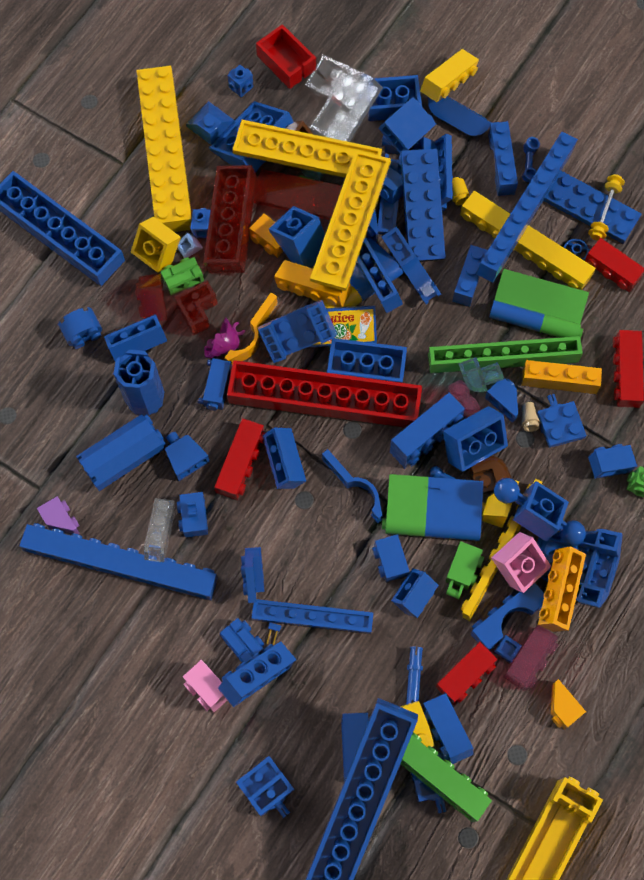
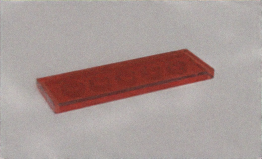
[248,169,343,220]

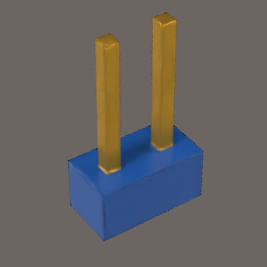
[266,623,282,645]

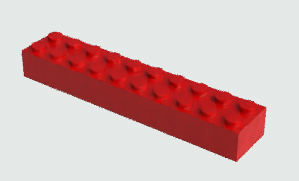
[227,360,422,428]

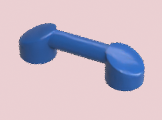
[521,137,540,183]

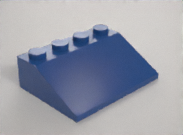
[209,101,294,176]

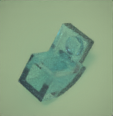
[458,357,504,392]

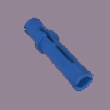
[406,647,423,705]

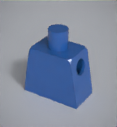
[165,432,210,481]

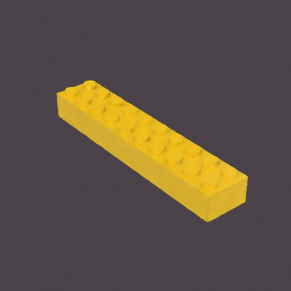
[136,66,192,232]

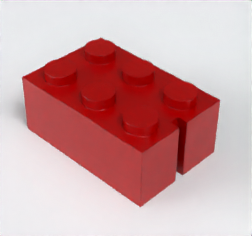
[256,24,316,89]

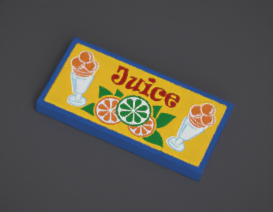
[308,305,377,347]

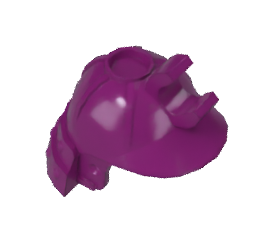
[204,318,245,358]

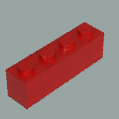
[613,330,644,408]
[214,418,265,500]

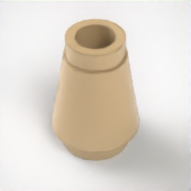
[522,402,541,432]

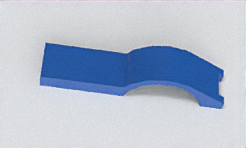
[378,154,401,234]
[382,226,442,305]
[322,449,382,523]

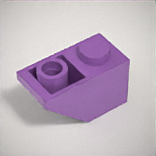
[37,496,80,534]

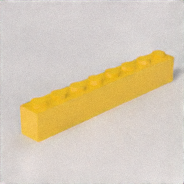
[460,191,596,290]

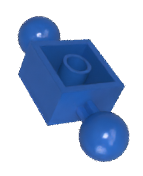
[494,478,586,546]

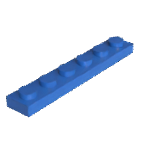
[251,599,373,634]

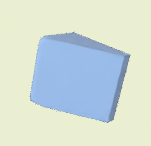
[177,233,203,258]

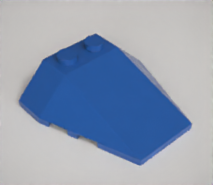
[537,529,623,608]

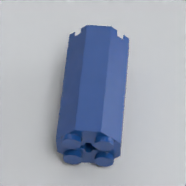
[113,350,165,415]
[76,414,166,491]

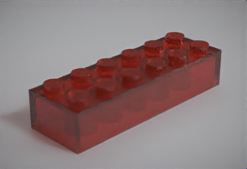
[203,165,257,273]

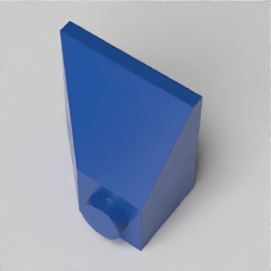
[186,101,235,145]

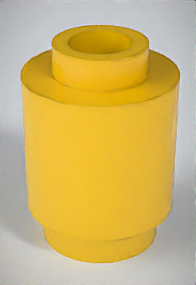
[452,177,469,205]

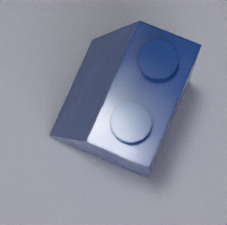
[269,206,325,268]

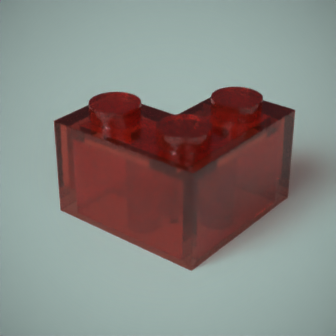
[135,273,167,321]
[174,280,218,336]

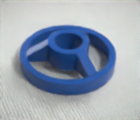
[564,239,589,260]

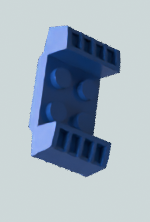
[257,300,337,363]

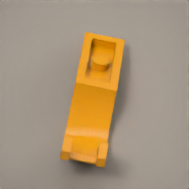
[225,293,278,365]

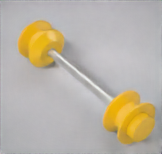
[588,174,625,241]

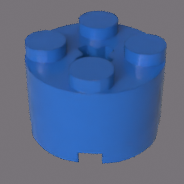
[58,307,102,349]

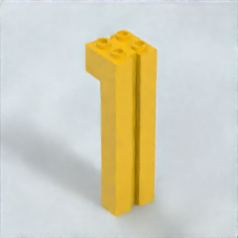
[506,776,603,880]

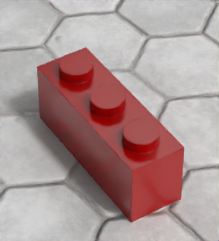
[585,238,644,292]
[436,642,498,705]

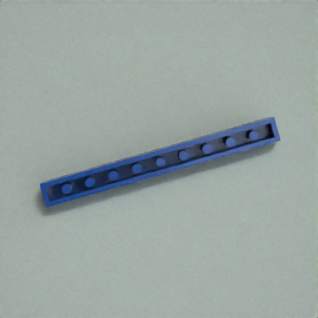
[477,132,578,283]
[19,523,218,601]

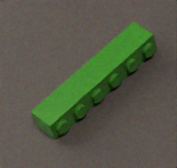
[400,733,492,822]

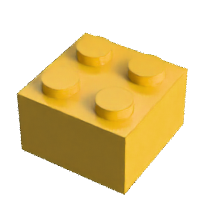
[131,217,181,273]

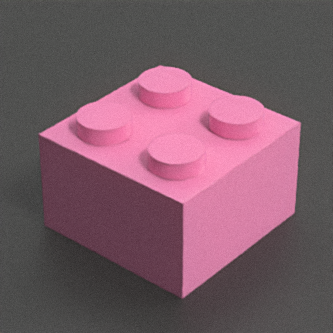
[491,532,551,593]
[183,660,227,712]

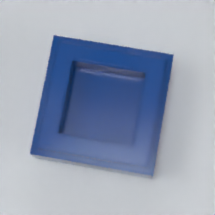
[494,635,522,664]

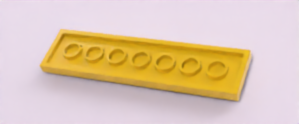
[233,120,382,178]
[310,150,391,291]

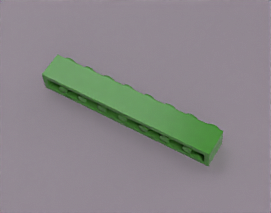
[428,336,583,373]

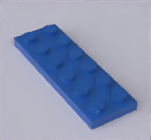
[400,149,446,261]
[543,171,642,244]

